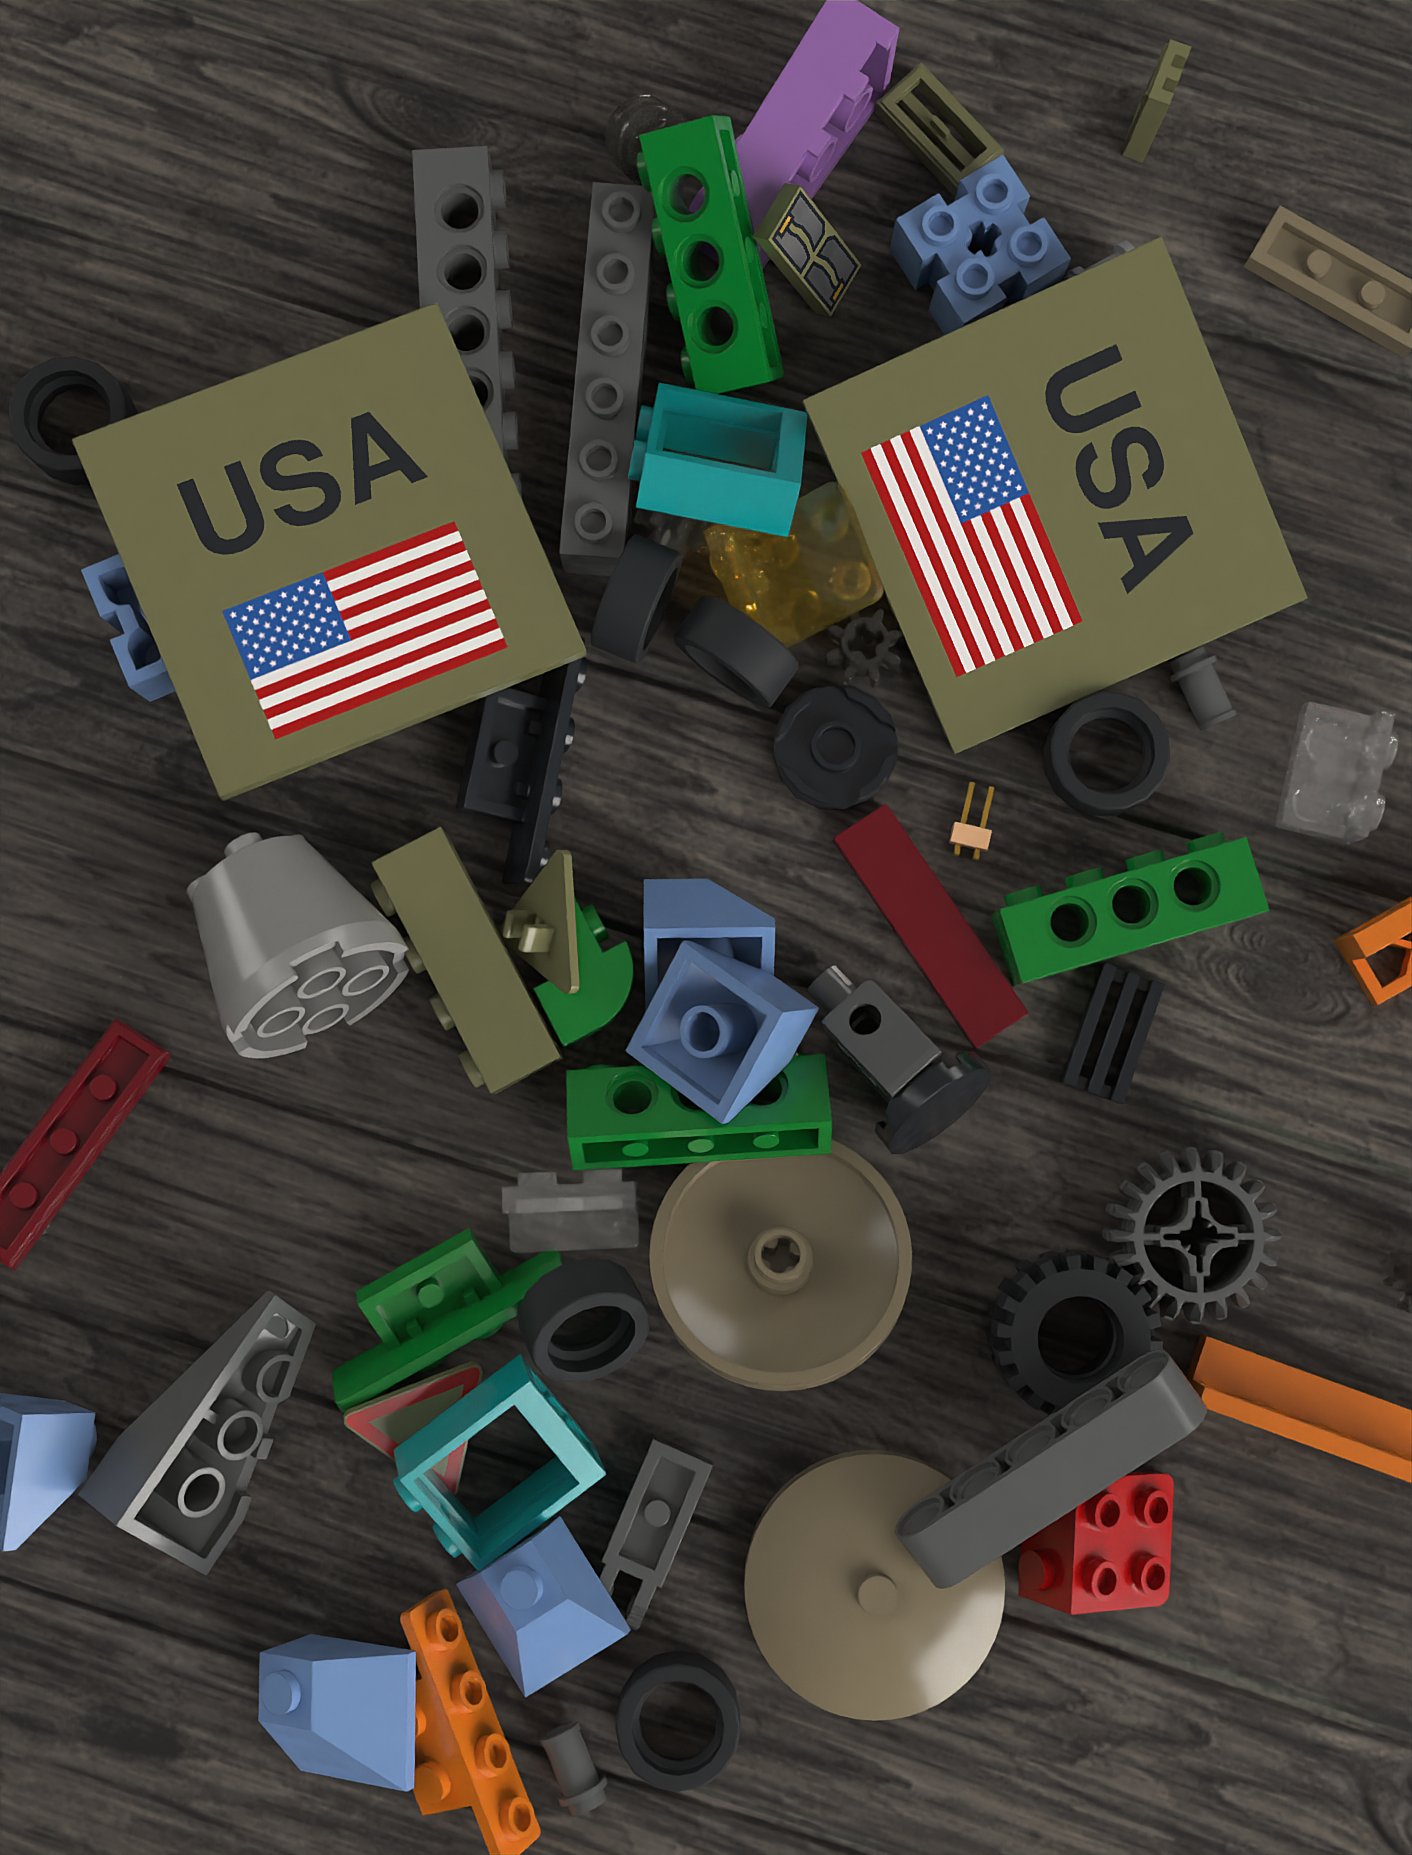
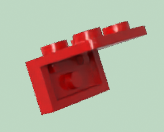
[1018,1471,1174,1615]

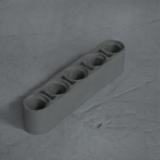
[895,1350,1207,1589]

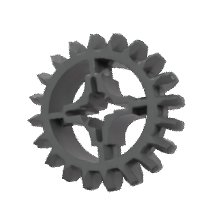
[1102,1147,1282,1324]

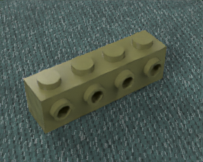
[370,827,564,1094]

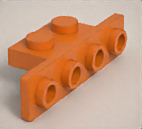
[400,1589,541,1855]

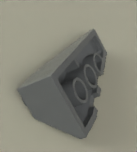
[78,1291,316,1575]

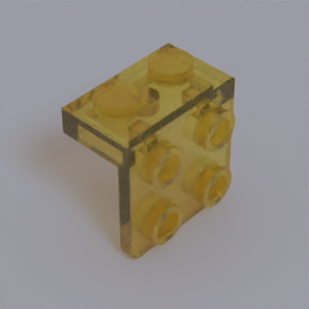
[703,482,883,648]

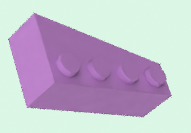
[689,0,899,269]

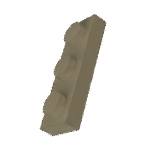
[1244,205,1412,358]

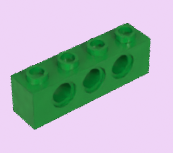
[637,115,785,394]
[991,832,1270,987]
[566,1052,832,1171]

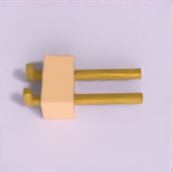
[949,782,994,861]

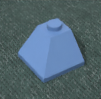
[644,879,775,1011]
[625,940,819,1124]
[0,1393,97,1551]
[456,1516,631,1698]
[258,1634,416,1792]

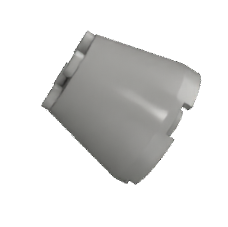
[186,832,409,1059]

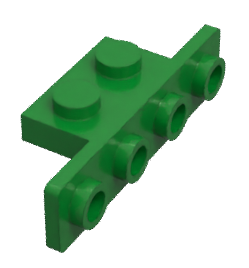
[332,1228,565,1412]

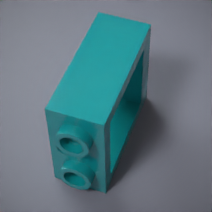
[628,383,808,537]
[393,1354,606,1572]

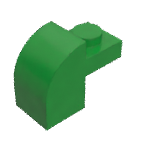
[533,897,635,1048]

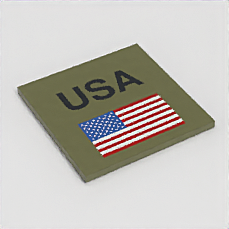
[802,236,1308,754]
[72,303,587,801]

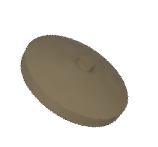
[649,1139,912,1391]
[744,1450,1005,1721]

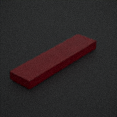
[832,803,1029,1049]
[0,1018,171,1271]

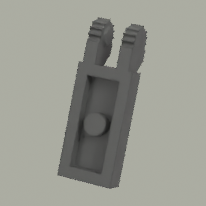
[598,1435,713,1630]

